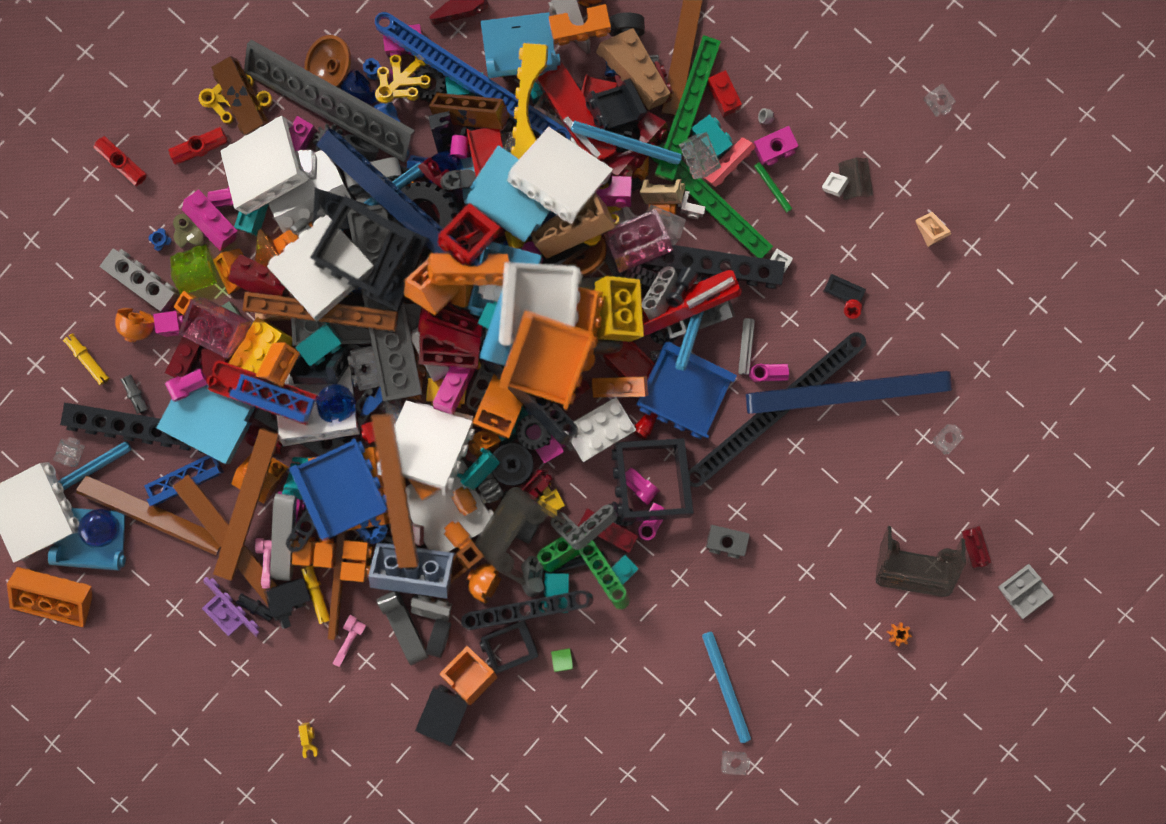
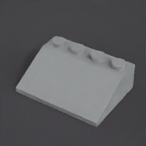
[268,150,354,233]

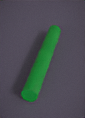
[754,162,793,213]

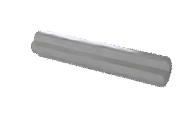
[738,318,755,375]

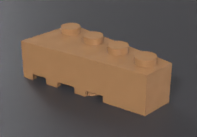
[596,28,670,110]
[531,192,615,259]

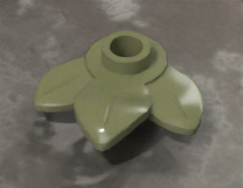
[173,214,204,248]

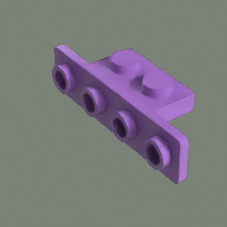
[202,577,259,637]

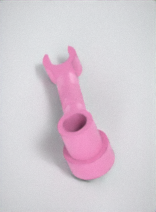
[255,538,272,588]
[333,615,366,667]

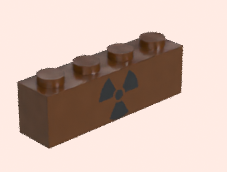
[211,56,269,135]
[429,93,510,130]

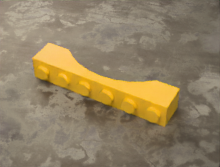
[511,43,549,159]

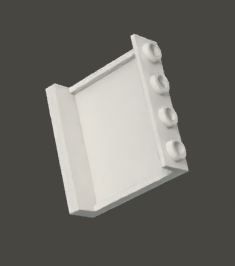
[221,116,308,215]
[507,127,613,224]
[267,215,374,321]
[499,262,582,345]
[277,365,360,446]
[377,401,475,495]
[406,459,497,552]
[0,462,81,563]

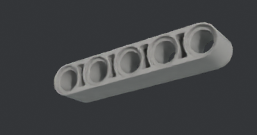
[270,494,297,581]

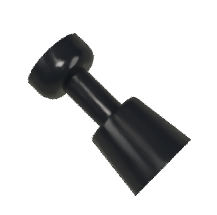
[666,267,698,308]

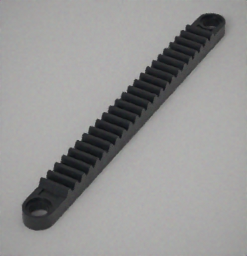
[688,332,866,487]

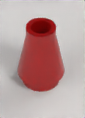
[633,412,658,440]

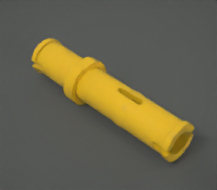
[63,334,110,386]
[301,565,330,624]

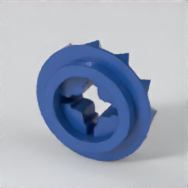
[357,517,387,544]

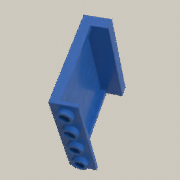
[636,342,737,440]
[289,438,388,541]

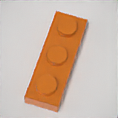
[592,376,648,398]

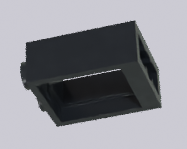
[479,620,539,674]

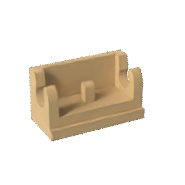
[640,179,685,204]

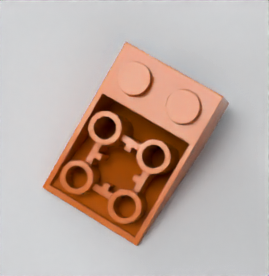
[473,374,523,440]

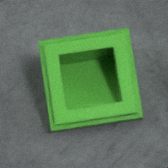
[551,648,573,672]

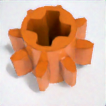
[887,622,912,647]

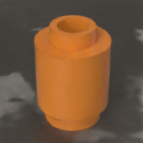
[451,486,478,516]
[444,521,472,550]

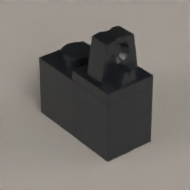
[263,578,310,629]

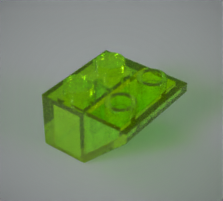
[170,245,217,295]

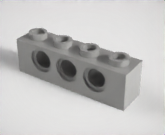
[99,248,179,313]

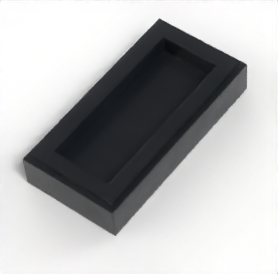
[823,274,866,302]

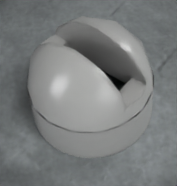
[758,108,774,124]

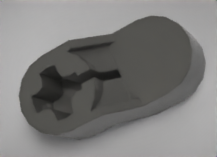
[440,169,476,191]
[521,556,544,597]

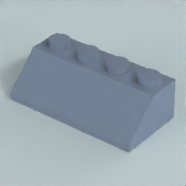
[368,543,454,598]

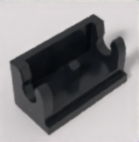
[428,111,455,156]

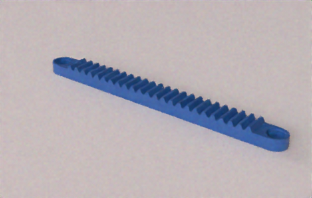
[375,12,570,140]

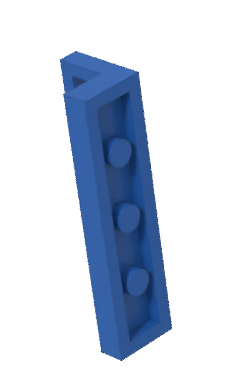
[229,374,315,422]
[144,455,224,506]

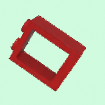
[438,203,500,266]

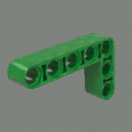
[537,532,630,609]

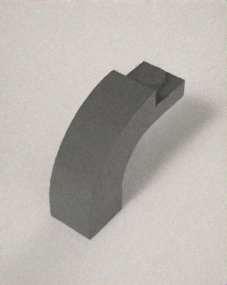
[667,300,735,338]

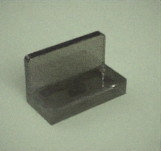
[838,157,873,200]

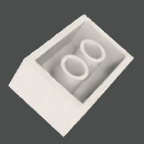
[565,397,636,462]

